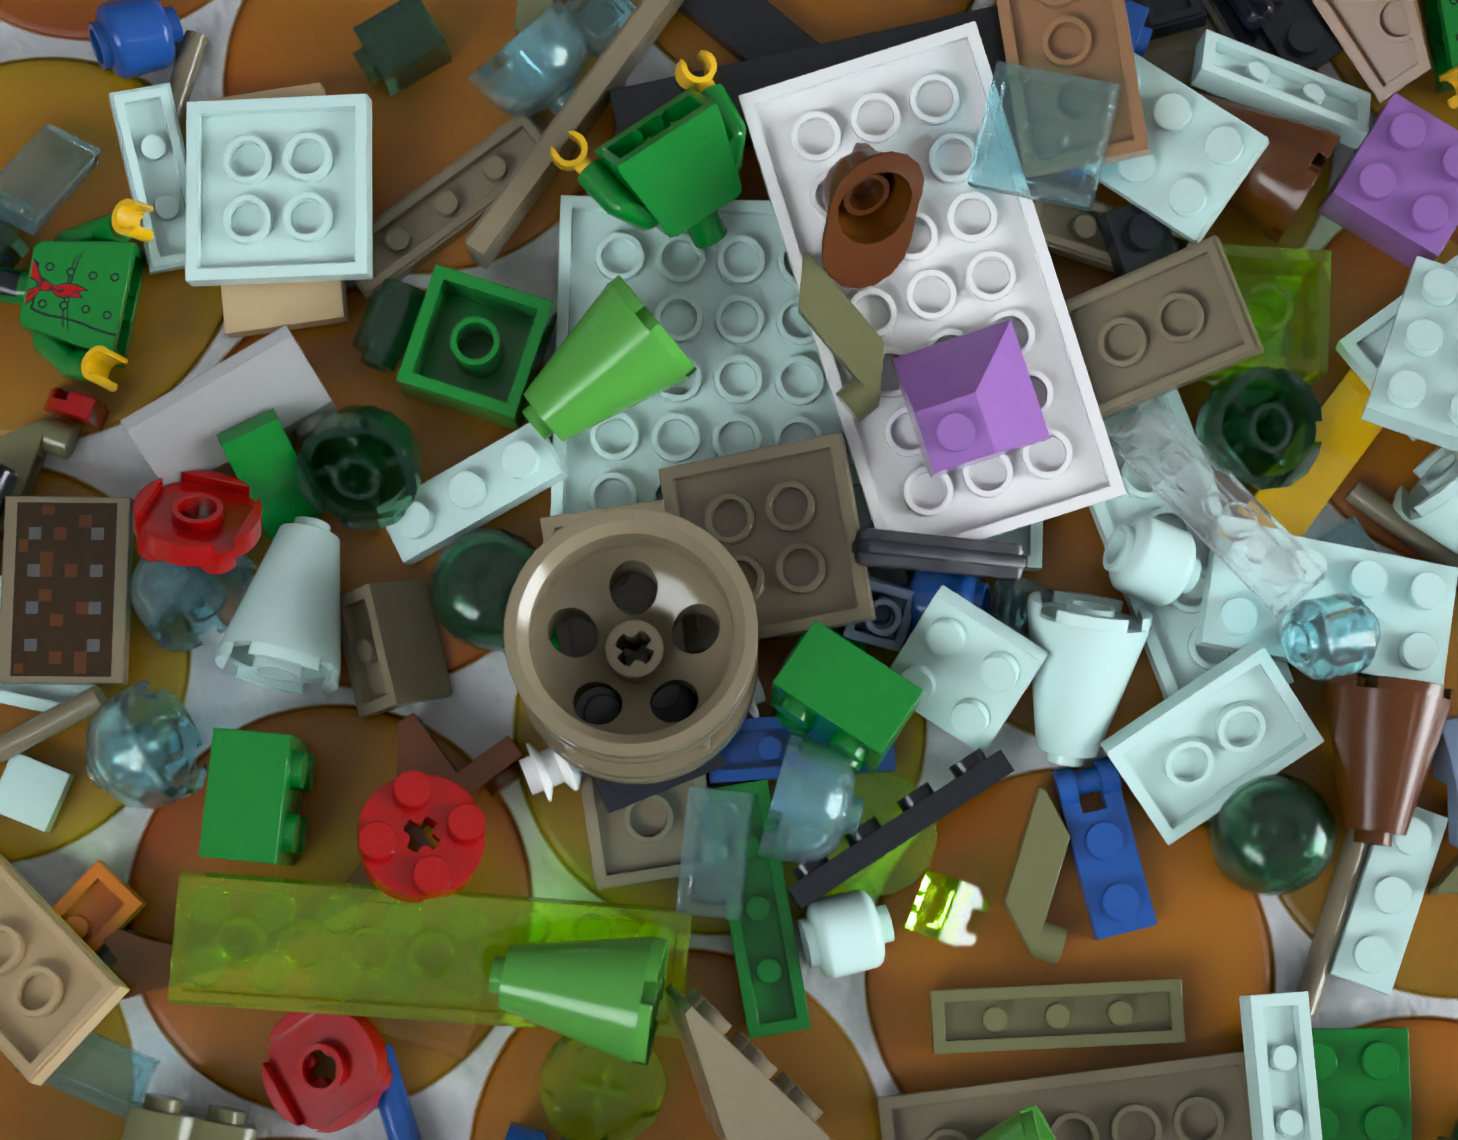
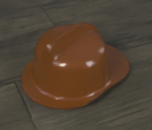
[821,143,924,289]

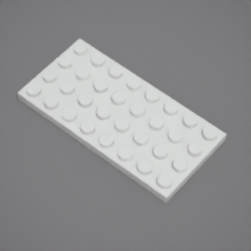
[738,21,1126,570]

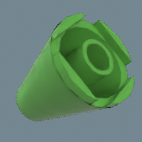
[522,275,697,442]
[488,936,669,1066]

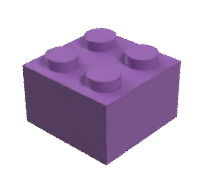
[1316,92,1458,269]

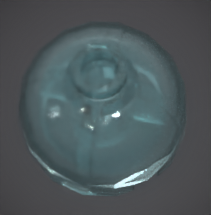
[468,0,589,117]
[130,554,257,652]
[86,680,207,810]
[757,732,866,864]

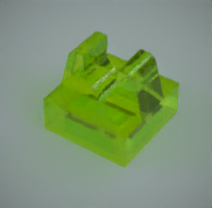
[905,870,989,948]

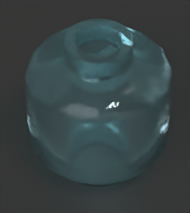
[1281,593,1381,680]

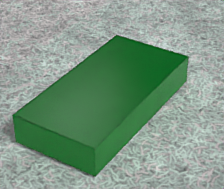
[216,408,325,540]

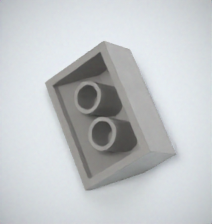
[120,325,340,487]

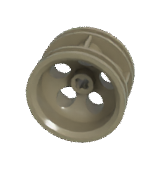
[503,508,758,784]

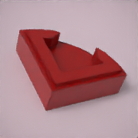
[43,387,109,431]

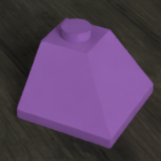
[891,319,1050,478]

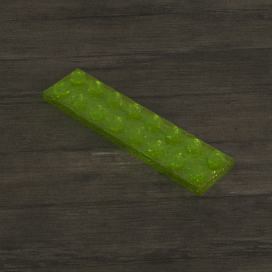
[167,870,692,1038]

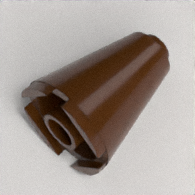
[1197,91,1341,243]
[1325,673,1454,847]

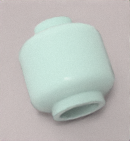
[1103,516,1201,606]
[798,889,895,978]

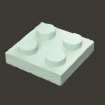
[890,585,1049,753]

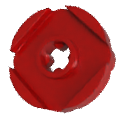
[133,470,262,574]
[357,770,486,903]
[262,1002,392,1133]

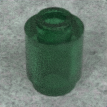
[353,279,426,374]

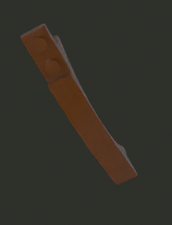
[103,713,525,1001]

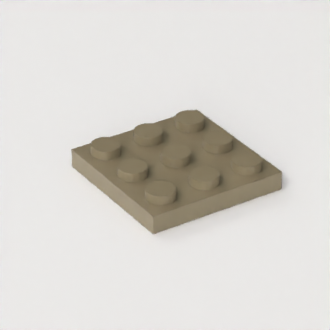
[658,432,876,654]

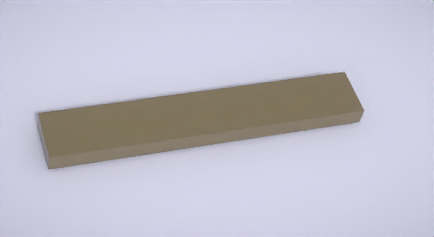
[465,0,685,270]

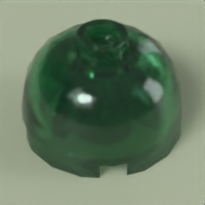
[1195,366,1323,490]
[295,404,424,530]
[430,528,537,651]
[1207,772,1337,896]

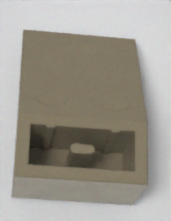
[664,983,830,1140]

